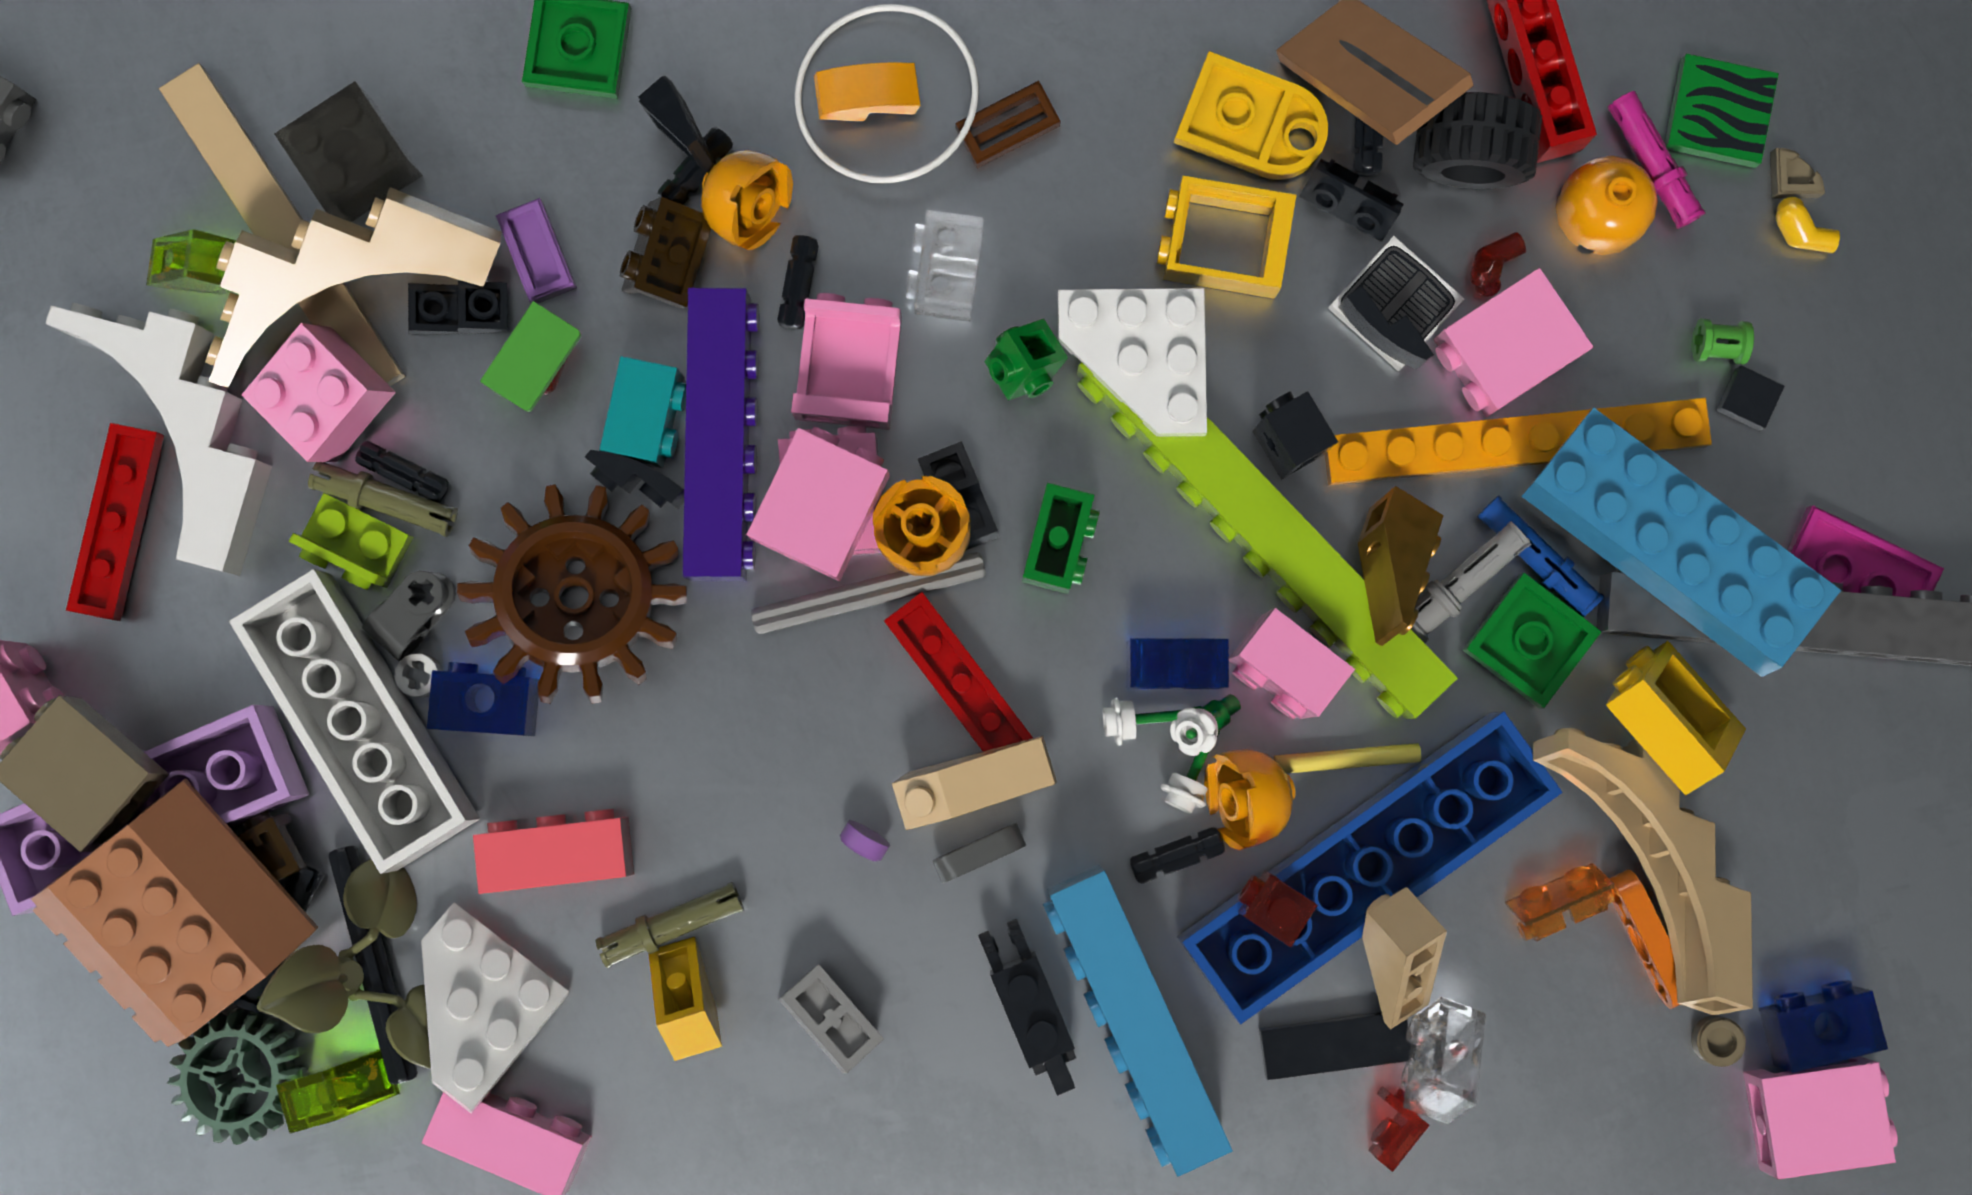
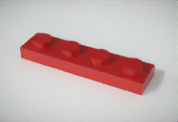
[66,423,164,621]
[884,592,1033,752]

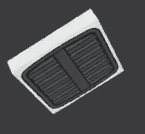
[1328,236,1465,371]

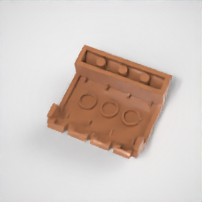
[31,778,318,1047]

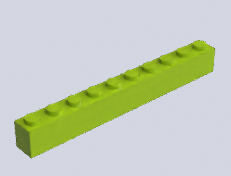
[1076,362,1458,719]

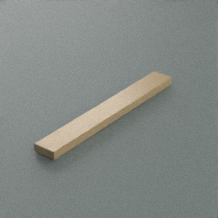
[158,63,406,386]

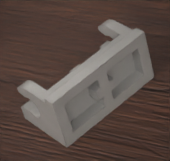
[778,964,884,1073]

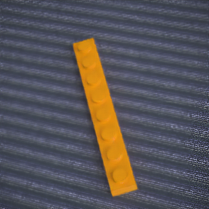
[1325,398,1712,486]

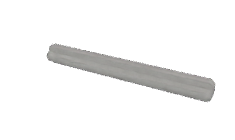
[751,552,986,634]

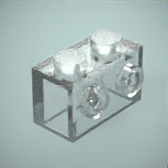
[906,210,984,322]
[1401,997,1486,1124]

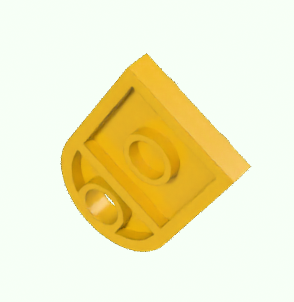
[1173,51,1328,180]

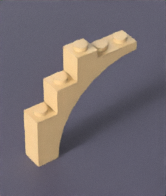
[205,187,501,388]
[1533,728,1753,1015]

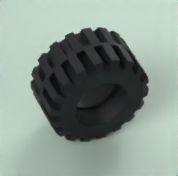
[1413,92,1542,189]

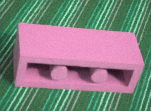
[422,1089,592,1195]

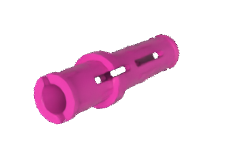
[1607,91,1706,229]

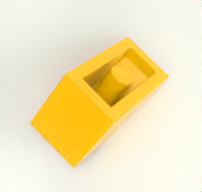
[648,936,722,1061]

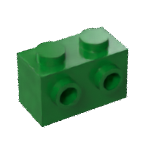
[1022,483,1100,594]

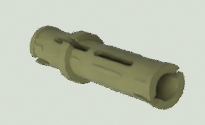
[308,462,458,537]
[595,882,744,968]

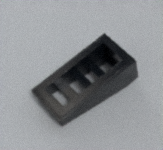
[638,76,714,174]

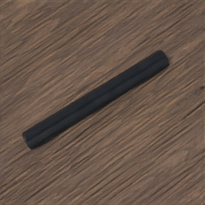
[328,846,418,1084]

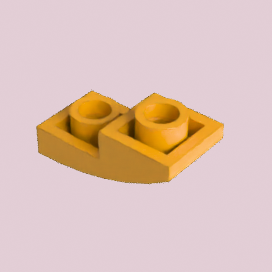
[814,62,921,121]

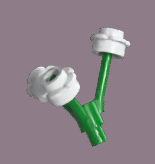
[1103,694,1241,814]

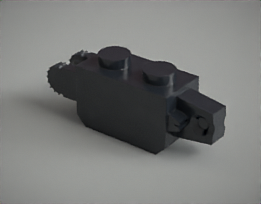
[978,919,1076,1096]

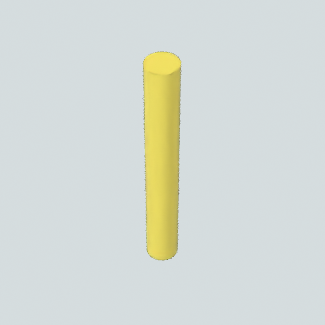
[1274,743,1421,774]

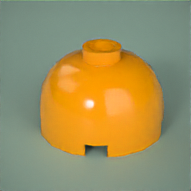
[701,150,793,250]
[1555,155,1658,255]
[873,476,971,576]
[1204,749,1295,850]

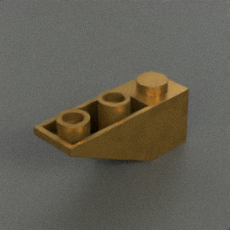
[1358,486,1444,646]

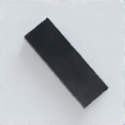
[1259,1012,1413,1080]

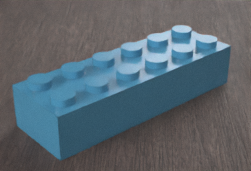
[1521,407,1841,677]
[1043,865,1233,1177]

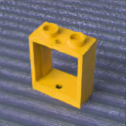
[1157,175,1296,299]
[1606,641,1746,796]

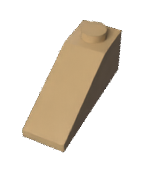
[892,736,1057,830]
[1362,887,1447,1030]

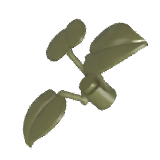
[257,858,431,1069]

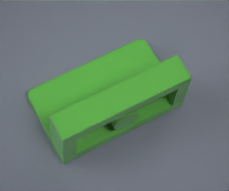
[480,301,582,412]

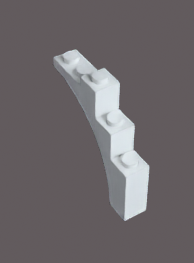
[45,303,272,576]

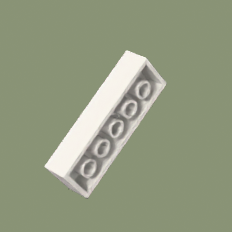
[229,569,480,874]

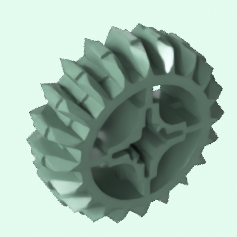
[167,1008,308,1145]

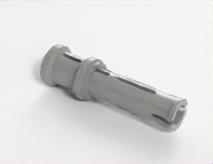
[1411,521,1532,643]

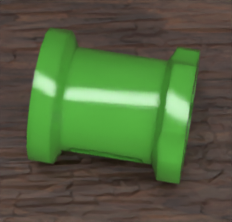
[1691,318,1754,365]

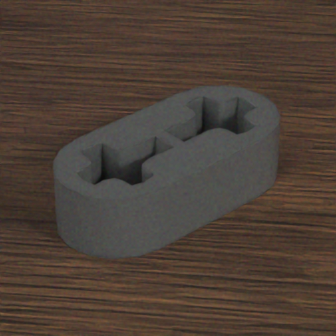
[932,823,1026,883]

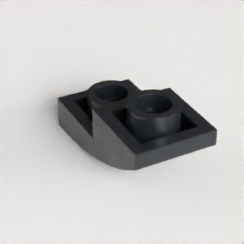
[408,281,507,335]
[585,450,684,509]

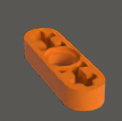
[1605,869,1681,1009]

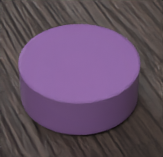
[840,820,890,862]

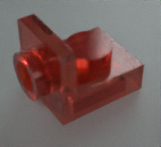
[1237,871,1318,947]
[1368,1086,1430,1172]

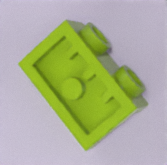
[288,493,414,590]

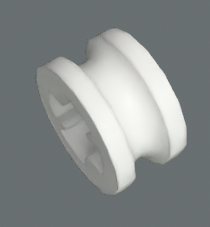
[395,654,444,697]

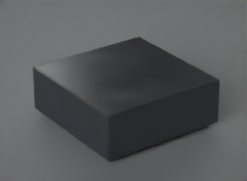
[1716,365,1785,431]

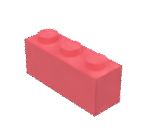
[473,809,634,894]

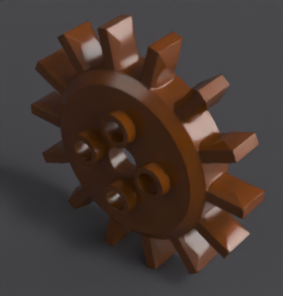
[457,484,687,704]

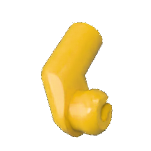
[1775,197,1840,254]

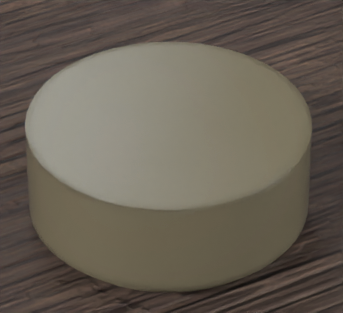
[1691,1015,1746,1067]

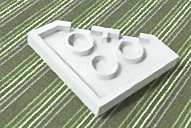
[1057,288,1207,437]
[421,903,569,1114]

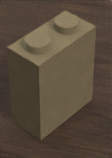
[0,695,169,852]

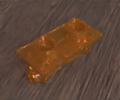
[1505,863,1615,942]

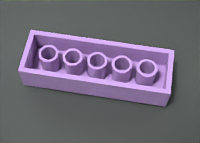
[0,705,310,916]

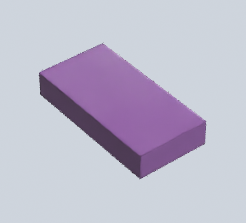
[496,198,577,304]

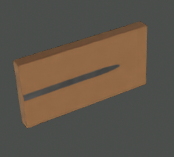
[1276,0,1474,145]

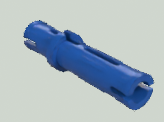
[1477,495,1604,617]

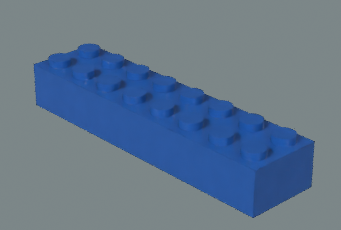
[1177,711,1563,1025]

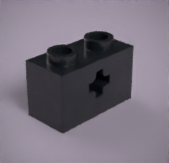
[1253,391,1338,480]

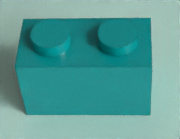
[599,356,686,469]

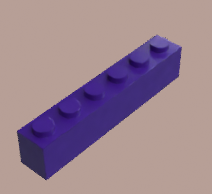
[683,288,760,581]

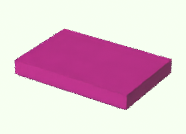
[1787,505,1944,597]

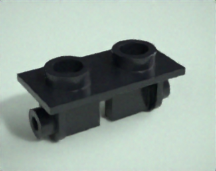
[1299,158,1404,242]

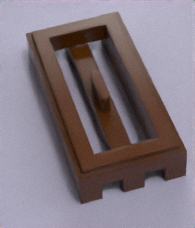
[955,81,1061,169]

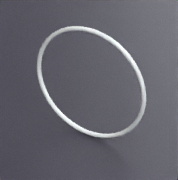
[795,4,979,183]

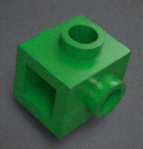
[984,318,1068,401]

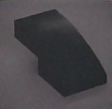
[1338,286,1434,369]
[918,441,1000,550]

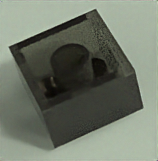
[274,81,423,222]

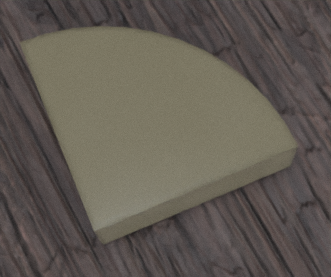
[1770,148,1825,198]

